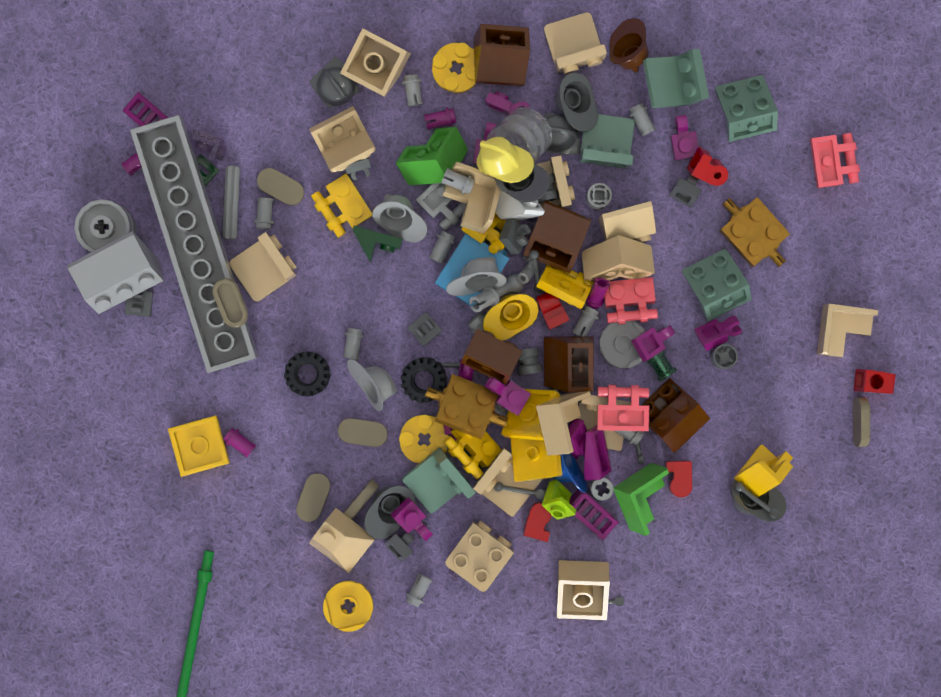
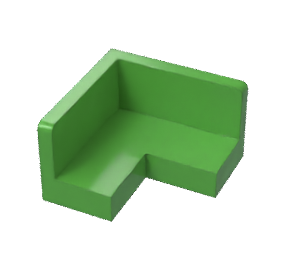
[396,127,468,185]
[613,463,669,536]

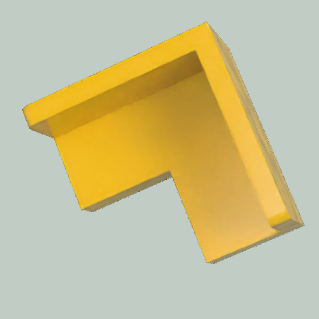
[734,444,793,497]

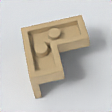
[442,162,501,234]
[582,235,655,282]
[817,304,878,357]
[536,391,591,455]

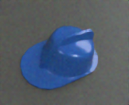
[552,453,588,493]

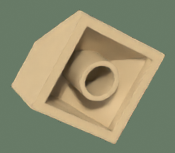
[309,508,375,573]

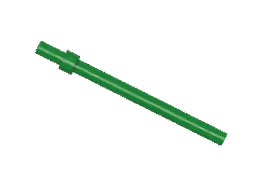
[176,550,214,697]

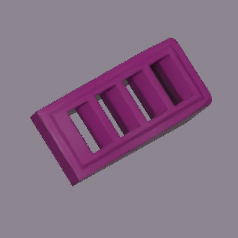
[122,92,169,127]
[584,425,612,480]
[569,489,619,541]

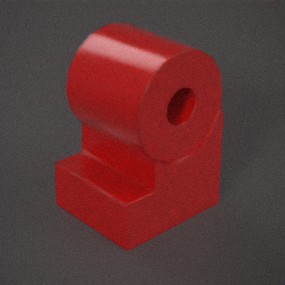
[686,146,728,186]
[535,292,570,330]
[853,369,896,394]
[664,460,692,498]
[523,502,551,542]

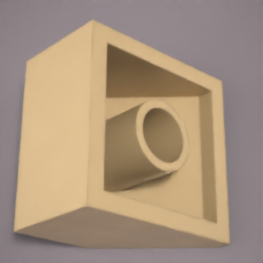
[340,28,411,97]
[598,201,656,243]
[557,560,610,620]

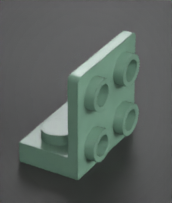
[643,49,709,108]
[715,75,778,142]
[579,114,635,169]
[682,249,752,322]
[402,447,476,513]

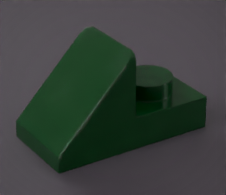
[353,226,403,262]

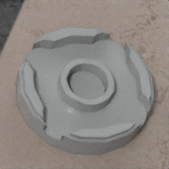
[599,321,645,368]

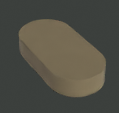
[257,168,304,206]
[212,278,249,328]
[853,397,870,447]
[338,418,388,447]
[296,473,331,522]
[342,479,379,520]

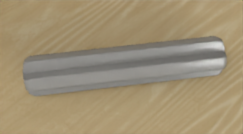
[222,165,240,239]

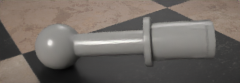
[469,274,525,312]

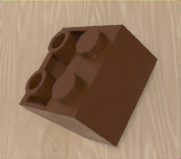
[473,24,530,86]
[523,201,592,274]
[461,329,522,385]
[544,336,594,392]
[641,378,710,453]

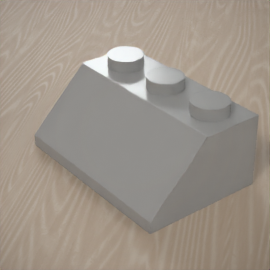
[67,231,163,314]

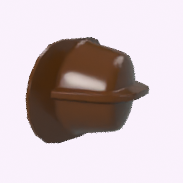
[609,18,649,73]

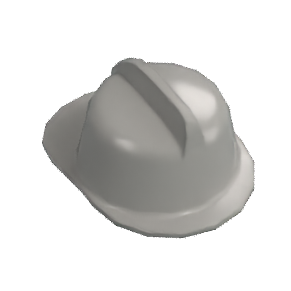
[372,193,427,242]
[446,257,506,296]
[347,359,397,411]

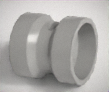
[586,183,612,210]

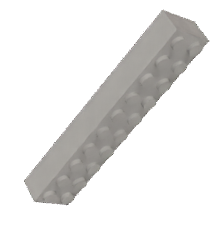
[130,115,259,373]

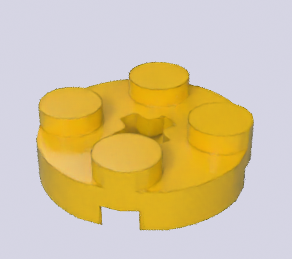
[432,43,476,93]
[399,415,449,463]
[323,580,374,632]

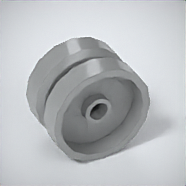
[74,199,136,252]

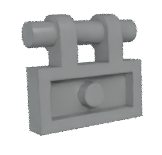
[416,183,466,231]

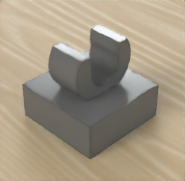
[346,157,371,181]
[669,174,702,208]
[499,218,532,254]
[125,291,154,317]
[407,312,442,347]
[384,533,415,562]

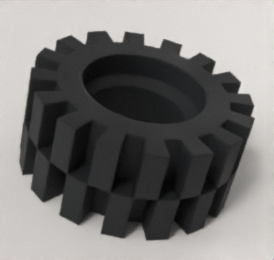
[284,351,331,396]
[400,357,447,403]

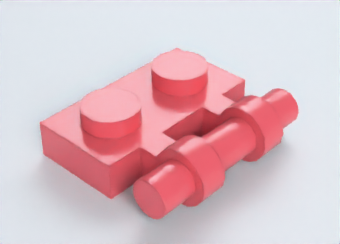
[810,133,860,189]
[604,277,658,325]
[597,384,649,431]

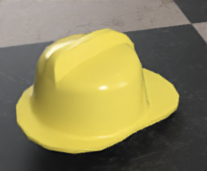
[477,137,534,183]

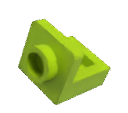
[542,479,576,520]

